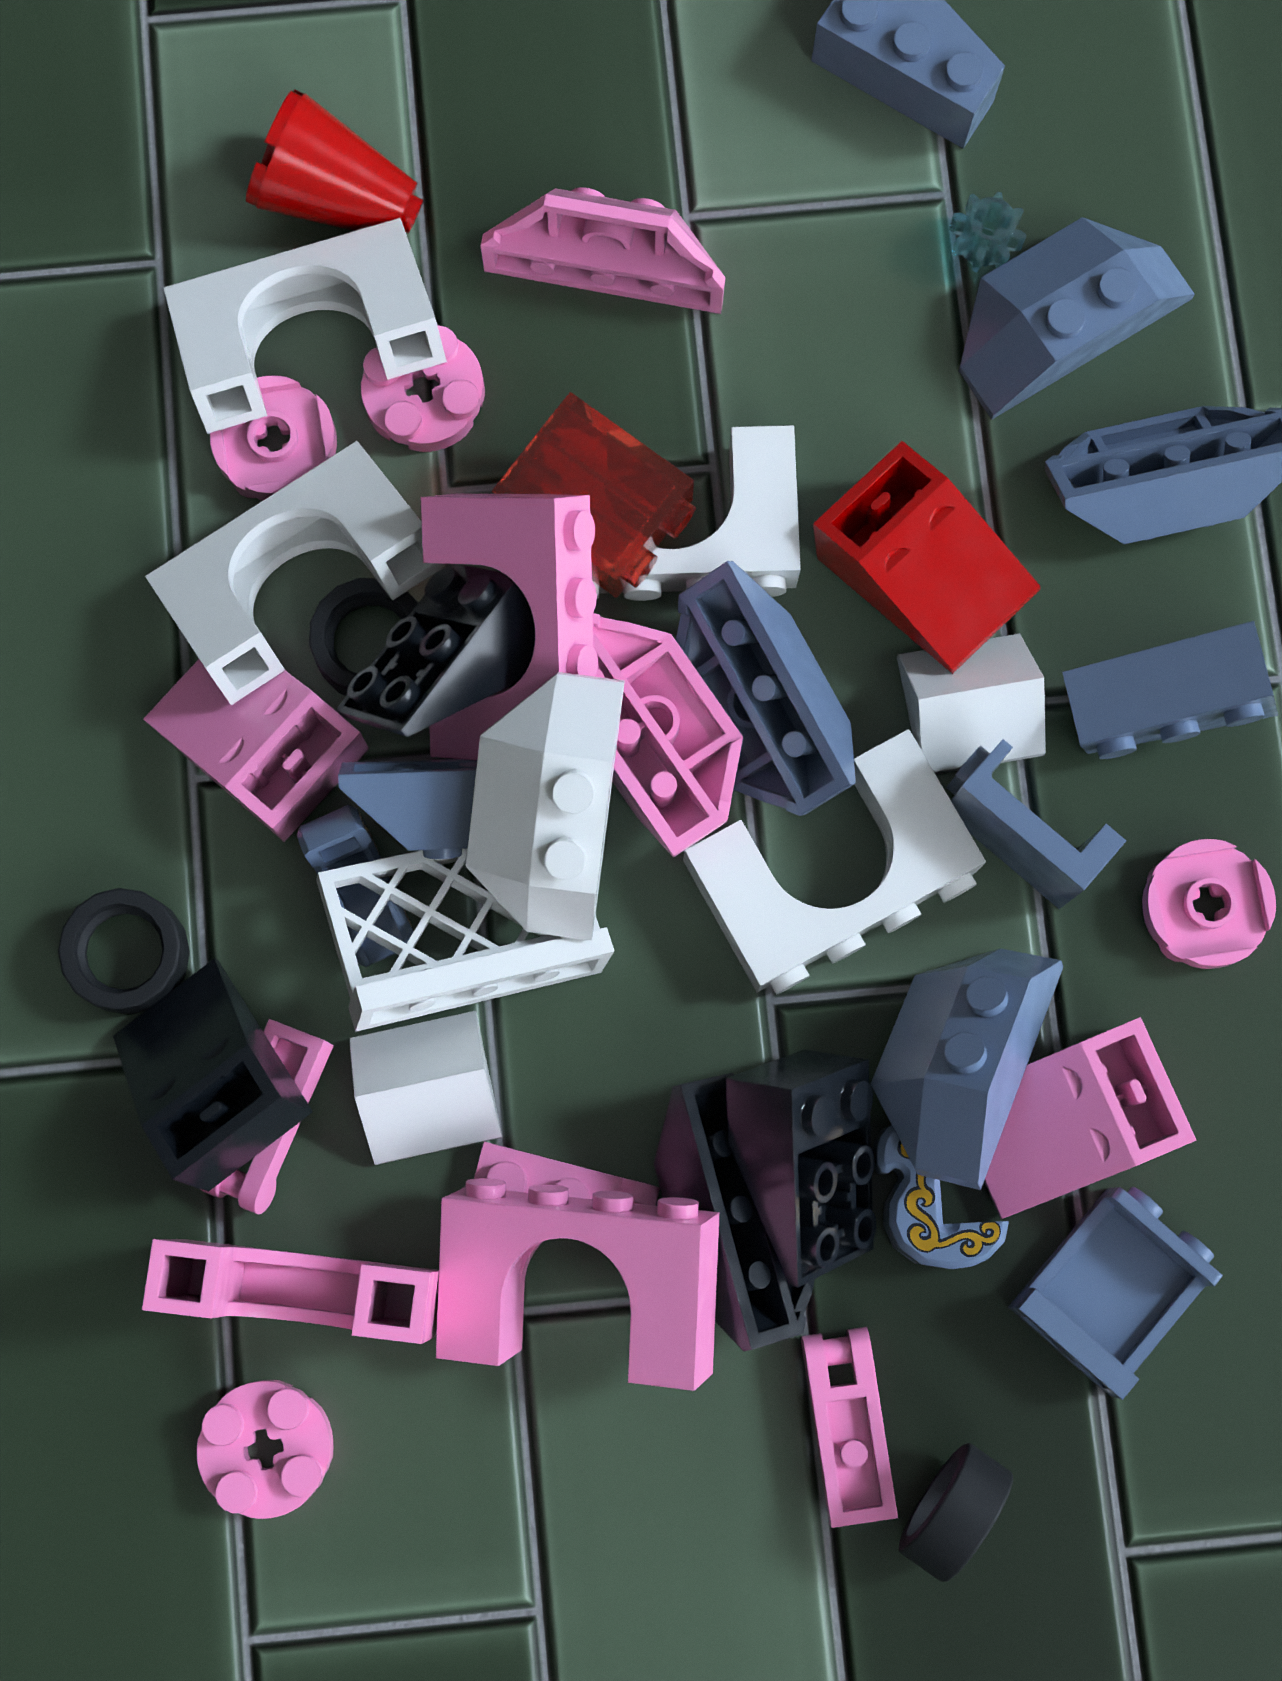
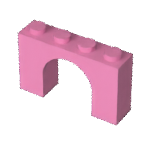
[421,493,598,760]
[436,1178,720,1391]
[142,1239,439,1344]

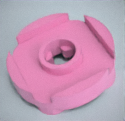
[361,326,485,452]
[210,376,337,500]
[1142,839,1276,969]
[197,1380,334,1519]

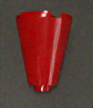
[245,89,424,234]

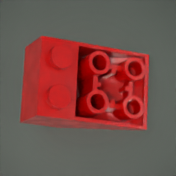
[813,441,1040,674]

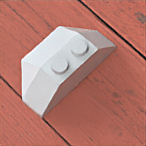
[466,672,625,941]

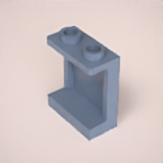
[946,739,1126,909]
[1008,1187,1222,1400]

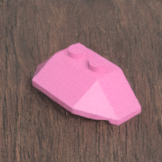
[480,187,725,314]
[593,613,743,857]

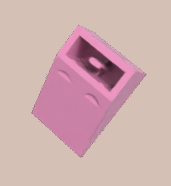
[143,659,369,842]
[984,1017,1196,1219]

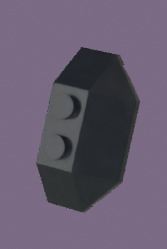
[654,1073,815,1351]

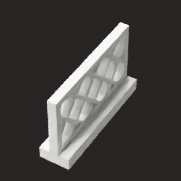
[316,849,614,1032]

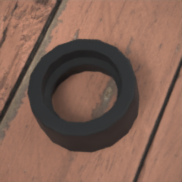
[309,578,419,696]
[58,888,190,1015]
[899,1443,1013,1582]

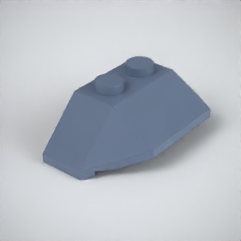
[959,217,1195,419]
[1045,406,1282,544]
[676,561,856,816]
[338,759,477,859]
[871,948,1063,1190]

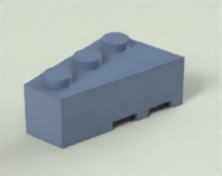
[811,0,1005,149]
[1062,621,1278,759]

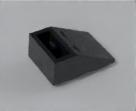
[335,564,535,737]
[113,958,313,1192]
[726,1050,876,1287]

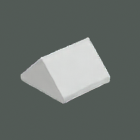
[897,633,1046,774]
[350,1011,502,1165]

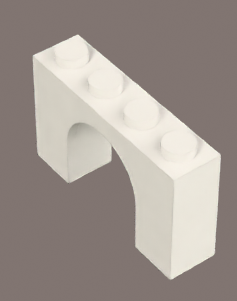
[164,218,447,434]
[544,425,801,601]
[145,441,445,705]
[683,729,986,995]

